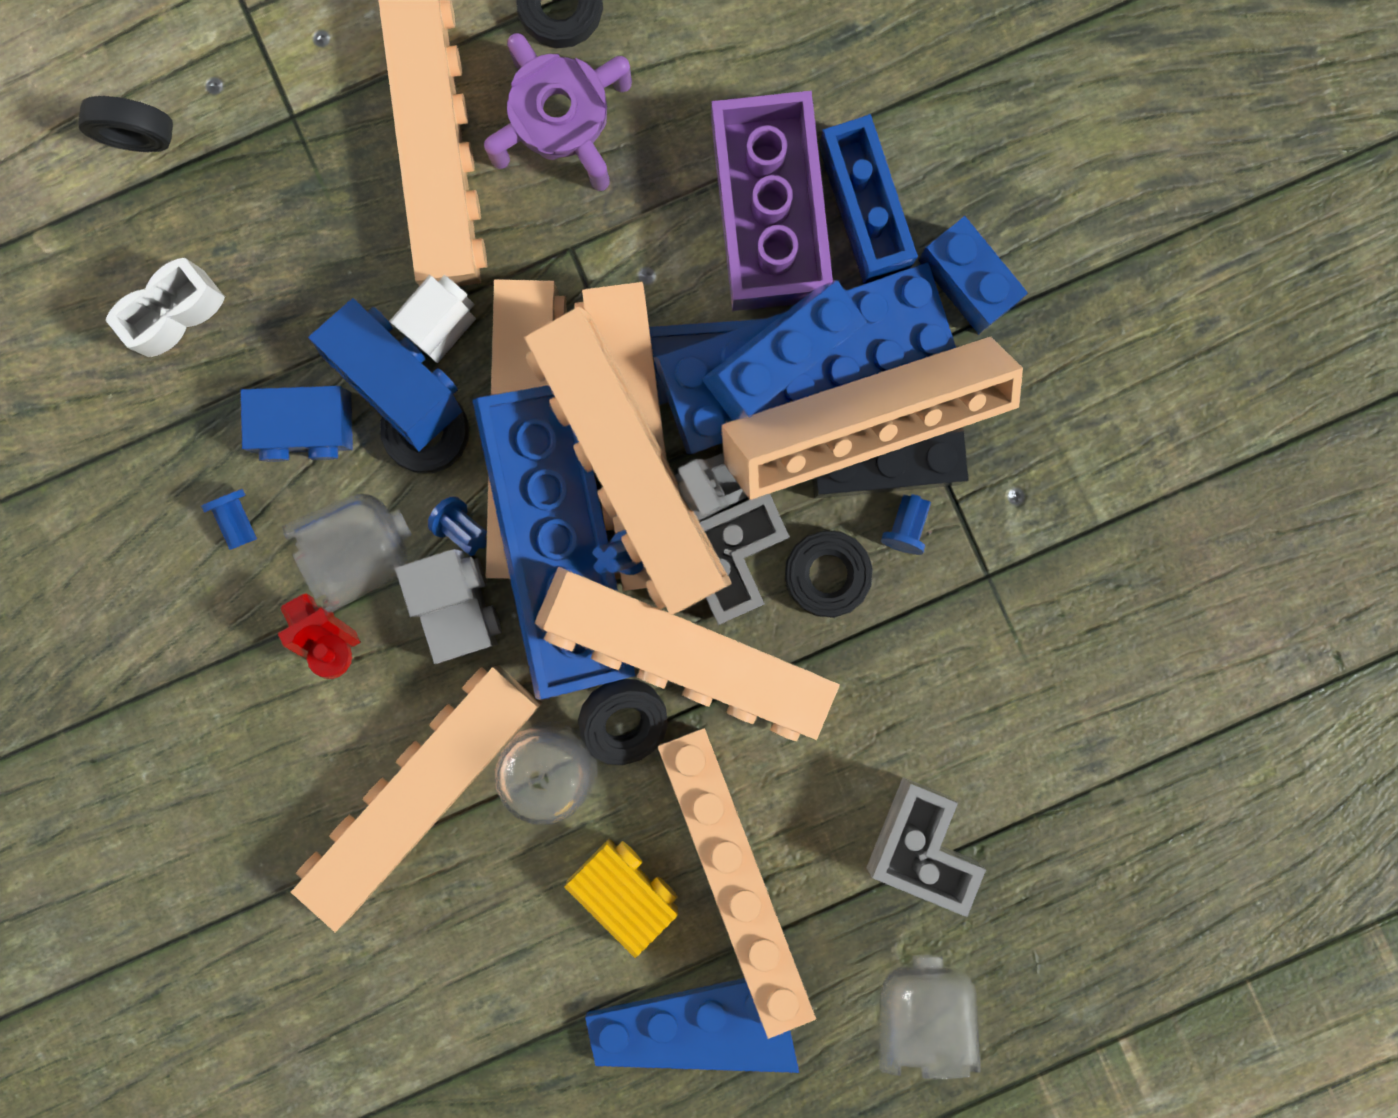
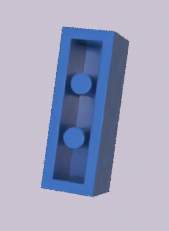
[819,114,918,284]
[702,280,867,420]
[308,298,462,452]

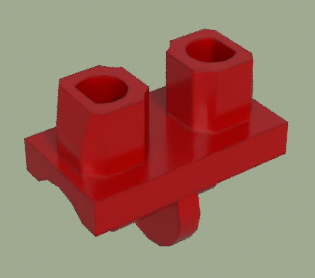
[278,593,361,679]

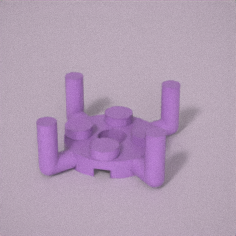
[484,33,632,191]

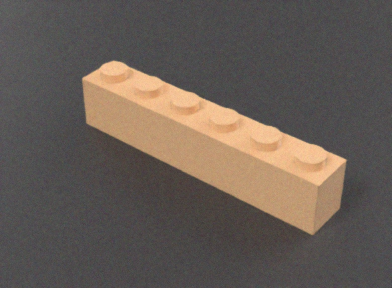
[378,0,487,286]
[486,279,566,579]
[575,282,667,591]
[524,307,732,616]
[722,336,1023,500]
[535,567,840,742]
[291,665,542,932]
[658,728,816,1039]

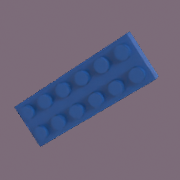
[653,262,956,454]
[473,385,636,700]

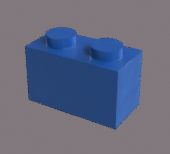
[918,216,1028,334]
[240,386,353,462]

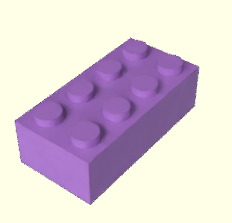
[711,90,833,311]

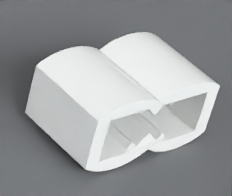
[106,258,225,357]
[390,275,476,363]

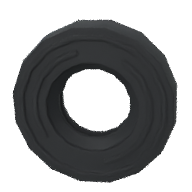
[516,0,603,49]
[78,96,173,152]
[381,400,469,473]
[784,530,873,618]
[578,679,668,765]

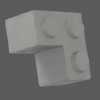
[700,493,789,625]
[395,549,502,664]
[866,777,986,917]

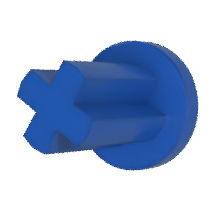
[201,489,257,550]
[881,494,931,555]
[428,496,487,556]
[592,530,646,575]

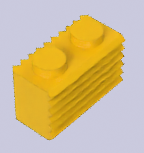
[564,839,678,958]

